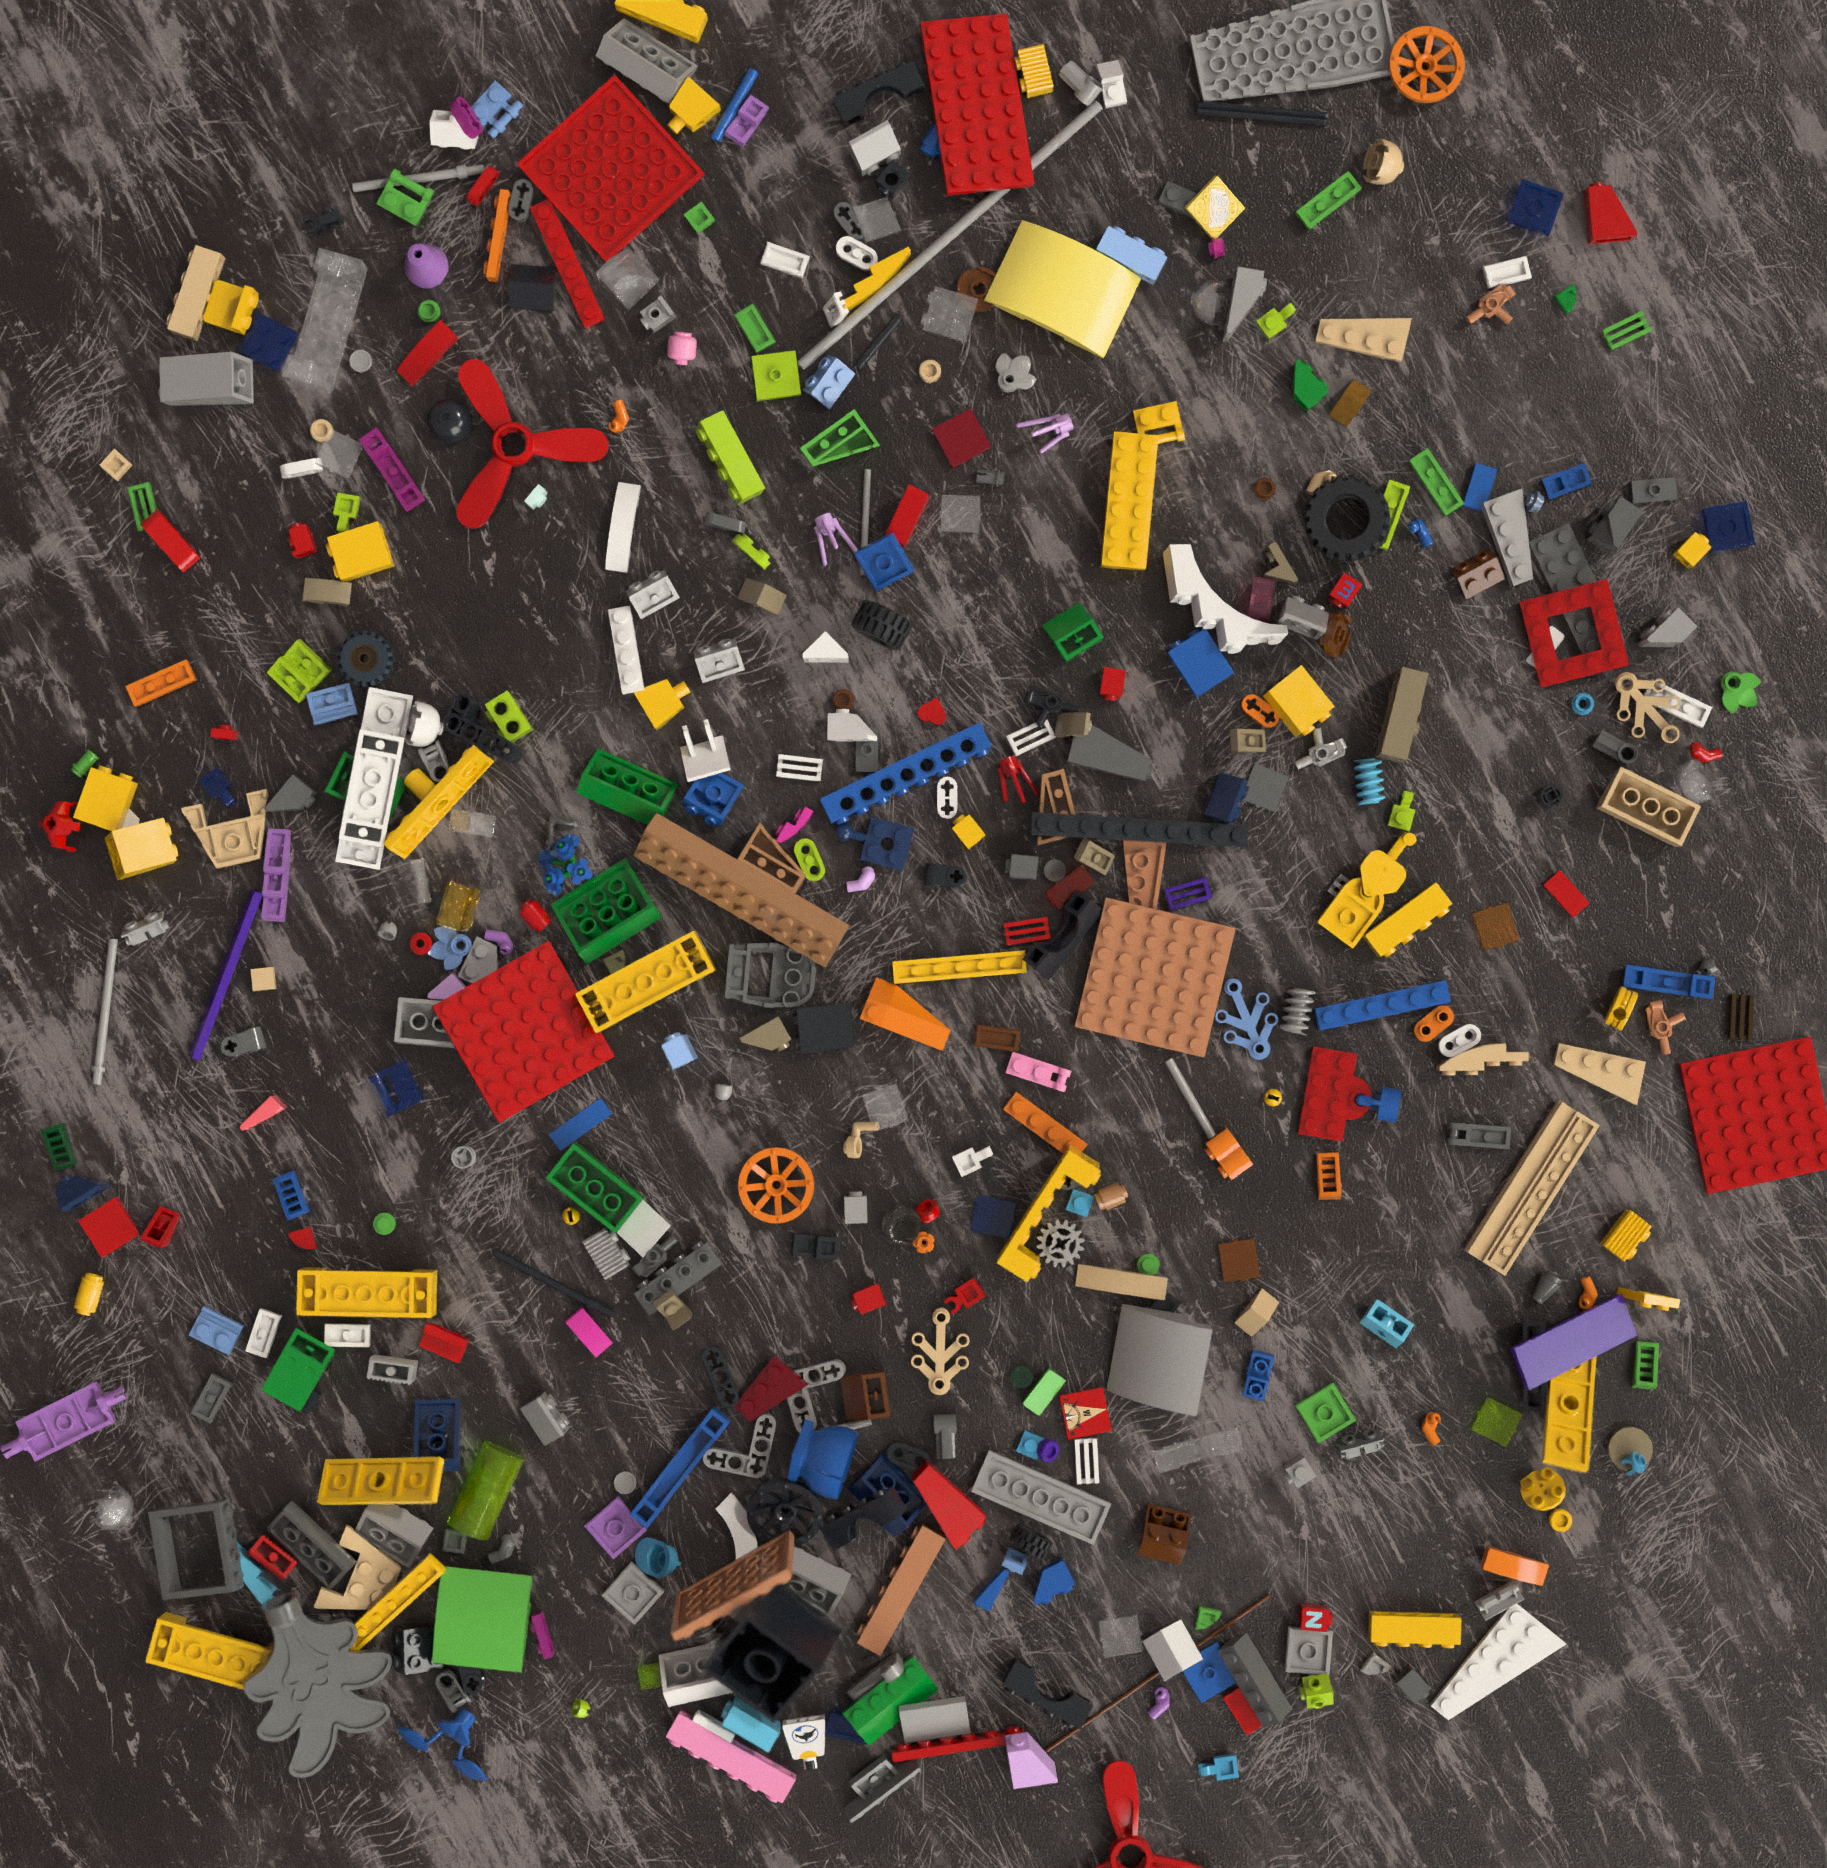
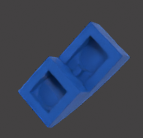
[1542,463,1592,500]

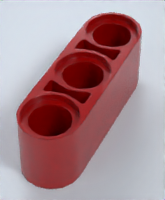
[140,509,201,572]

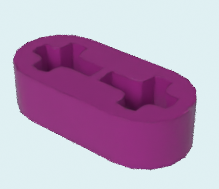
[449,97,483,139]

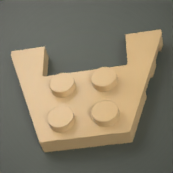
[181,789,268,869]
[314,1525,401,1610]

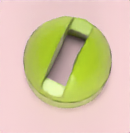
[571,1699,590,1718]

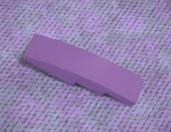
[261,829,291,922]

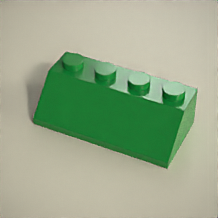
[576,748,678,825]
[842,1654,939,1746]

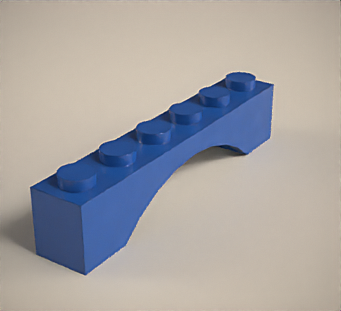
[1312,980,1451,1030]
[630,1406,731,1529]

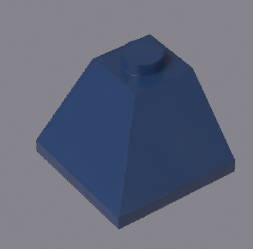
[55,1174,112,1212]

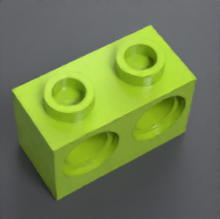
[485,691,533,742]

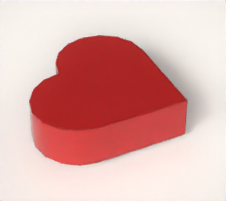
[918,698,946,725]

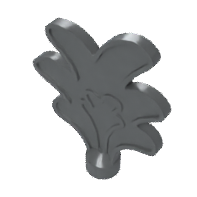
[242,1592,392,1778]

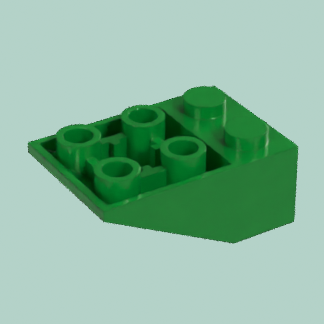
[325,751,406,822]
[261,1328,335,1412]

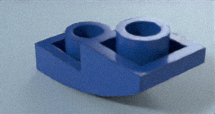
[1242,1349,1274,1401]

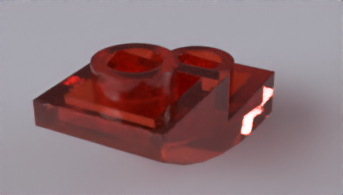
[1044,864,1095,910]

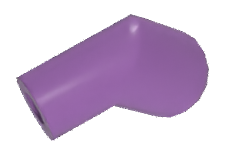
[1148,1687,1170,1720]

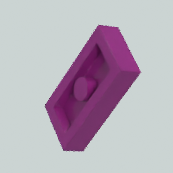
[529,1610,555,1660]

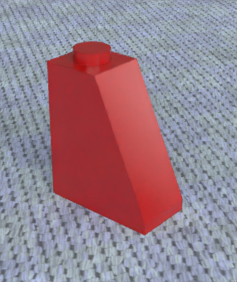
[1584,182,1637,244]
[885,484,929,548]

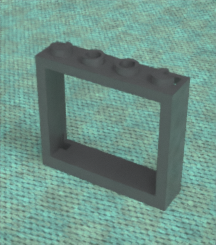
[148,1499,244,1600]

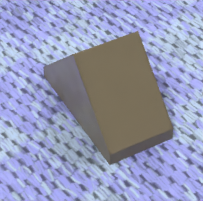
[738,578,787,616]

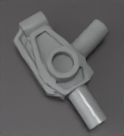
[1294,728,1347,770]

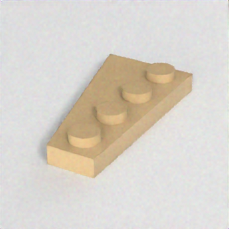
[1315,318,1412,363]

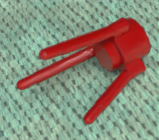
[997,756,1039,803]

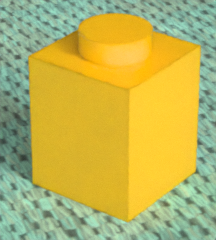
[1672,532,1711,569]
[952,814,986,850]

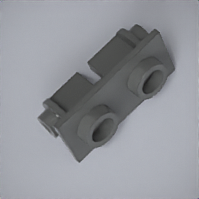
[1336,1428,1384,1460]

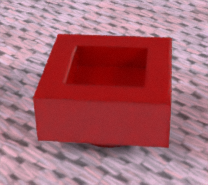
[211,725,238,741]

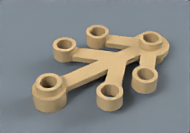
[1615,672,1680,743]
[911,1307,970,1395]

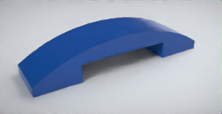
[1623,965,1715,999]

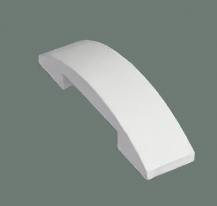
[605,482,641,573]

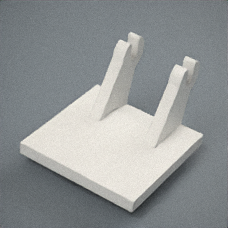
[680,719,731,782]

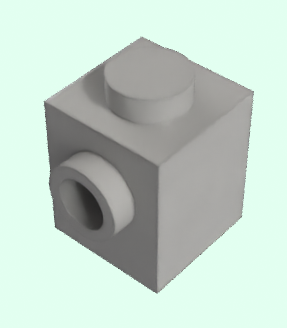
[1283,1454,1316,1488]

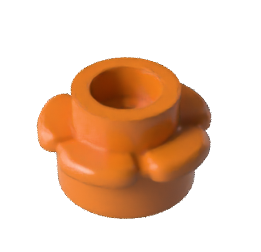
[913,1231,934,1253]

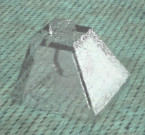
[595,248,660,310]

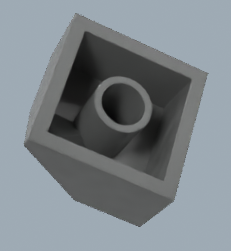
[1587,497,1643,554]

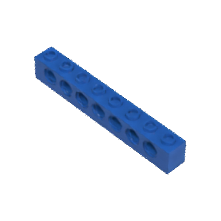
[820,722,992,825]

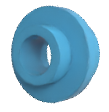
[1571,693,1594,715]

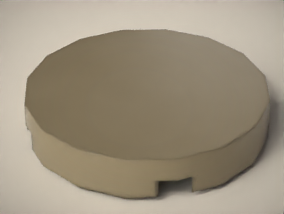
[1607,1426,1653,1471]

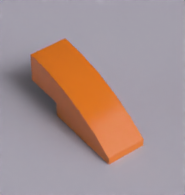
[1480,1545,1549,1586]

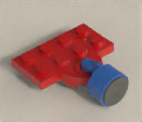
[1298,1046,1403,1142]

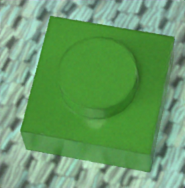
[684,201,715,234]

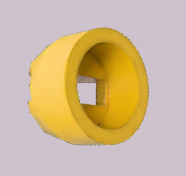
[1264,1089,1282,1107]
[562,1207,581,1225]

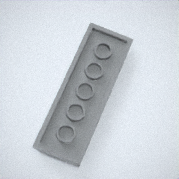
[971,1450,1111,1545]

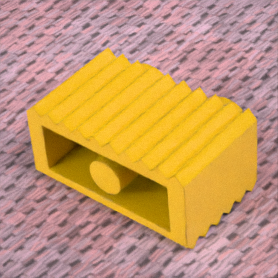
[1014,44,1053,98]
[1600,1209,1651,1262]

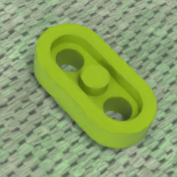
[732,534,771,570]
[794,839,825,881]

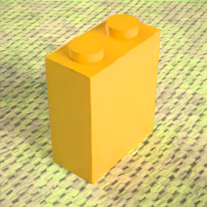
[326,521,394,582]
[1263,665,1335,737]
[73,765,138,831]

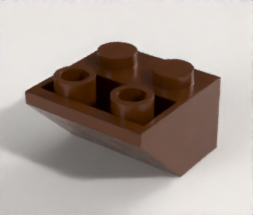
[840,1369,890,1420]
[1137,1504,1191,1565]

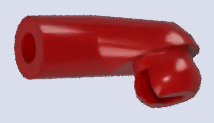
[1689,742,1722,763]

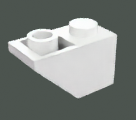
[430,110,478,149]

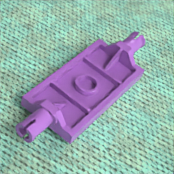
[1,1381,128,1461]

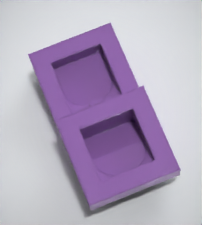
[725,95,769,147]

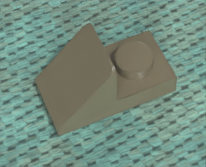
[1262,542,1298,585]
[1230,729,1266,753]
[1074,838,1115,875]
[653,1290,692,1331]

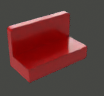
[419,1321,470,1363]

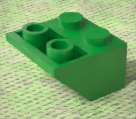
[1042,602,1104,663]

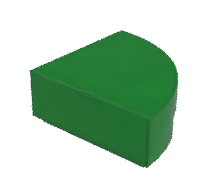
[1554,284,1576,315]

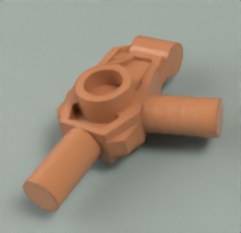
[1466,284,1516,325]
[1645,1000,1686,1055]

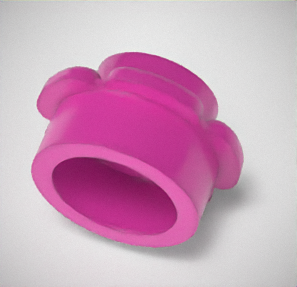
[1209,237,1225,259]

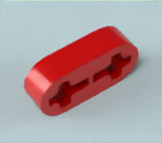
[466,166,500,207]

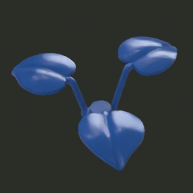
[396,1709,489,1781]

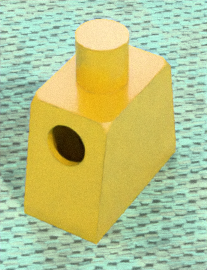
[667,77,721,134]
[634,679,690,730]

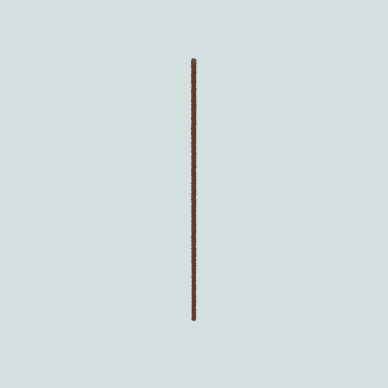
[1044,1594,1271,1753]

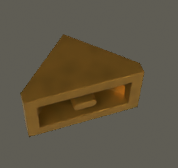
[1328,379,1372,428]

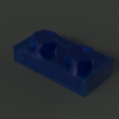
[825,1712,868,1745]

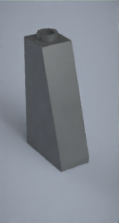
[1067,725,1153,782]

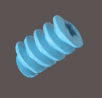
[1354,759,1385,805]

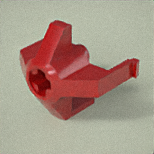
[38,801,80,852]

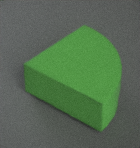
[1195,1606,1221,1629]

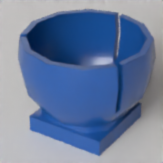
[788,1419,858,1499]

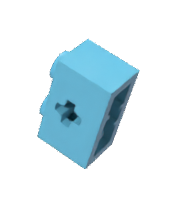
[1359,1299,1414,1348]

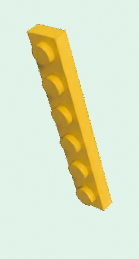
[892,951,1027,984]
[350,1554,446,1650]

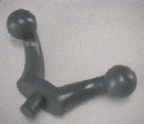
[545,816,579,847]

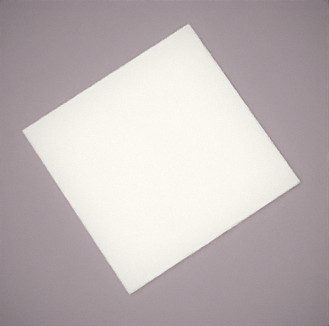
[617,1200,671,1257]

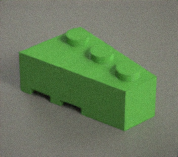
[799,409,880,467]

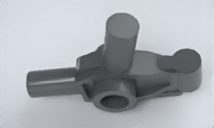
[632,1234,678,1278]

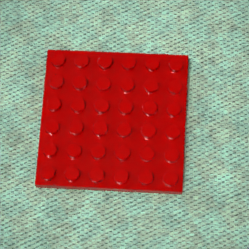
[517,75,705,264]
[432,941,615,1123]
[1678,1036,1827,1194]

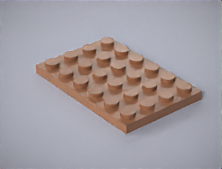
[671,1530,795,1641]

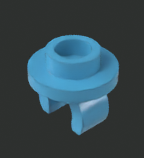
[1621,1451,1646,1475]

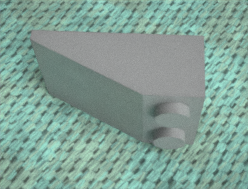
[1223,267,1267,342]
[1276,595,1329,640]

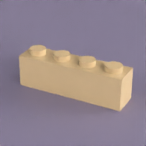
[166,245,226,341]

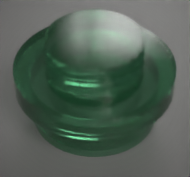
[1011,1366,1033,1388]

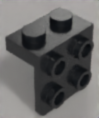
[391,1625,446,1675]

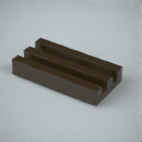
[1728,994,1754,1040]

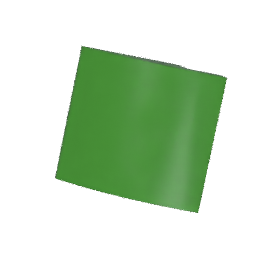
[432,1566,533,1673]

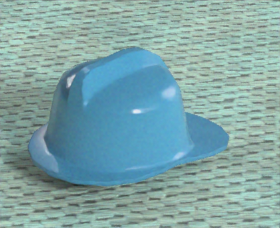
[635,1537,681,1579]

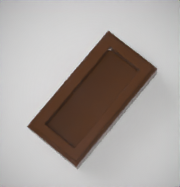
[974,1024,1021,1052]

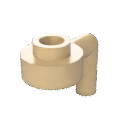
[843,1122,879,1158]

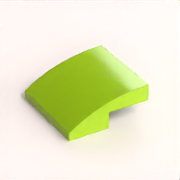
[267,639,332,703]

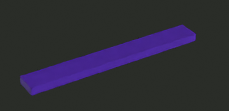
[188,889,262,1060]

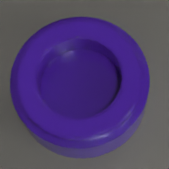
[1037,1439,1059,1462]

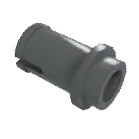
[977,469,1005,487]

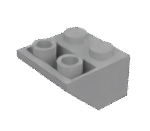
[1637,607,1698,647]
[520,1392,569,1446]

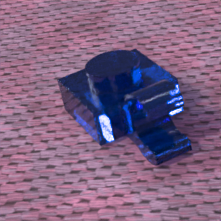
[200,767,237,807]

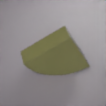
[603,950,626,975]

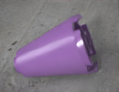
[404,244,449,289]

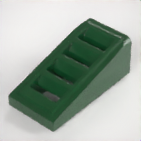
[40,1123,77,1172]

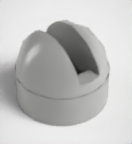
[378,921,397,940]
[714,1084,732,1100]

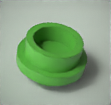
[418,300,440,323]
[373,1213,396,1235]
[1137,1254,1160,1275]

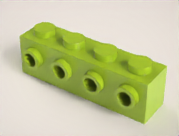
[696,410,765,505]

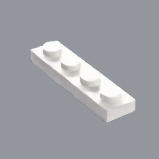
[608,606,645,694]

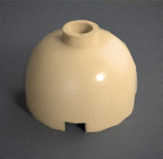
[1363,138,1404,185]

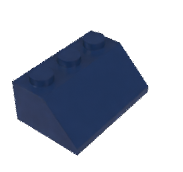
[848,1453,927,1537]

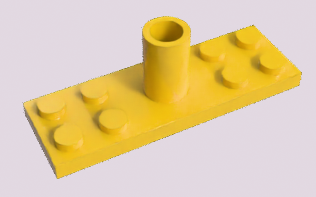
[383,745,494,859]
[1542,1357,1596,1473]
[317,1457,444,1505]

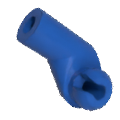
[1408,518,1434,548]

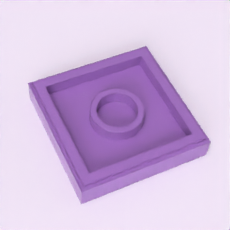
[584,1496,647,1559]

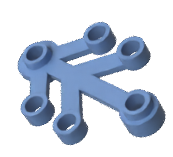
[1215,978,1278,1060]

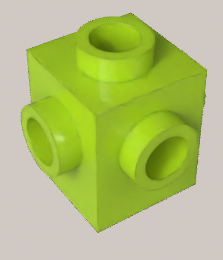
[1299,1673,1334,1709]

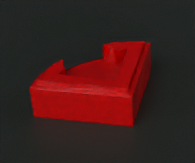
[288,1227,317,1249]

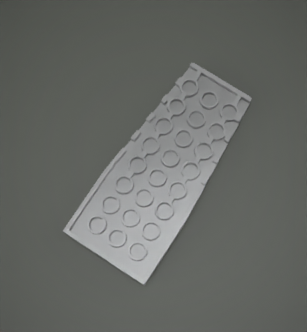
[1190,0,1400,102]

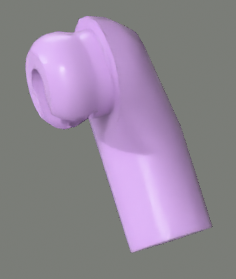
[846,866,875,892]

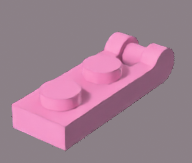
[1006,1052,1071,1092]

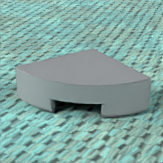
[1359,1652,1392,1675]

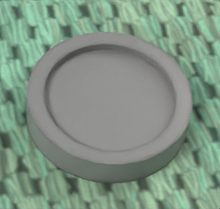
[349,350,372,373]
[614,1471,637,1494]

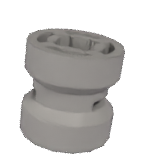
[451,1145,476,1169]

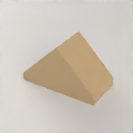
[1234,1288,1279,1337]

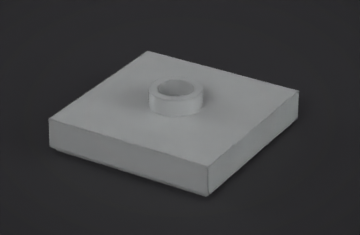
[601,1561,665,1625]
[1284,1626,1333,1675]

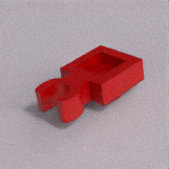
[944,1277,986,1314]

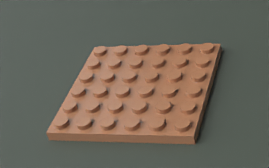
[1075,897,1236,1057]

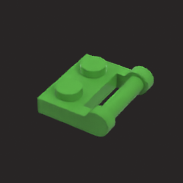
[377,169,434,226]

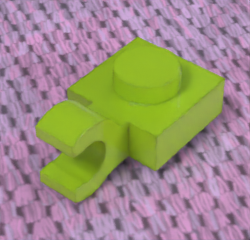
[1256,303,1296,340]
[333,493,361,533]
[1387,791,1415,831]

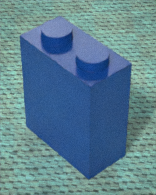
[1166,628,1234,699]

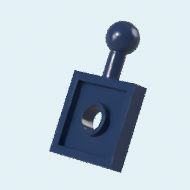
[835,817,914,871]

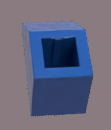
[1033,1557,1075,1605]

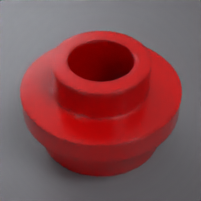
[410,933,432,955]

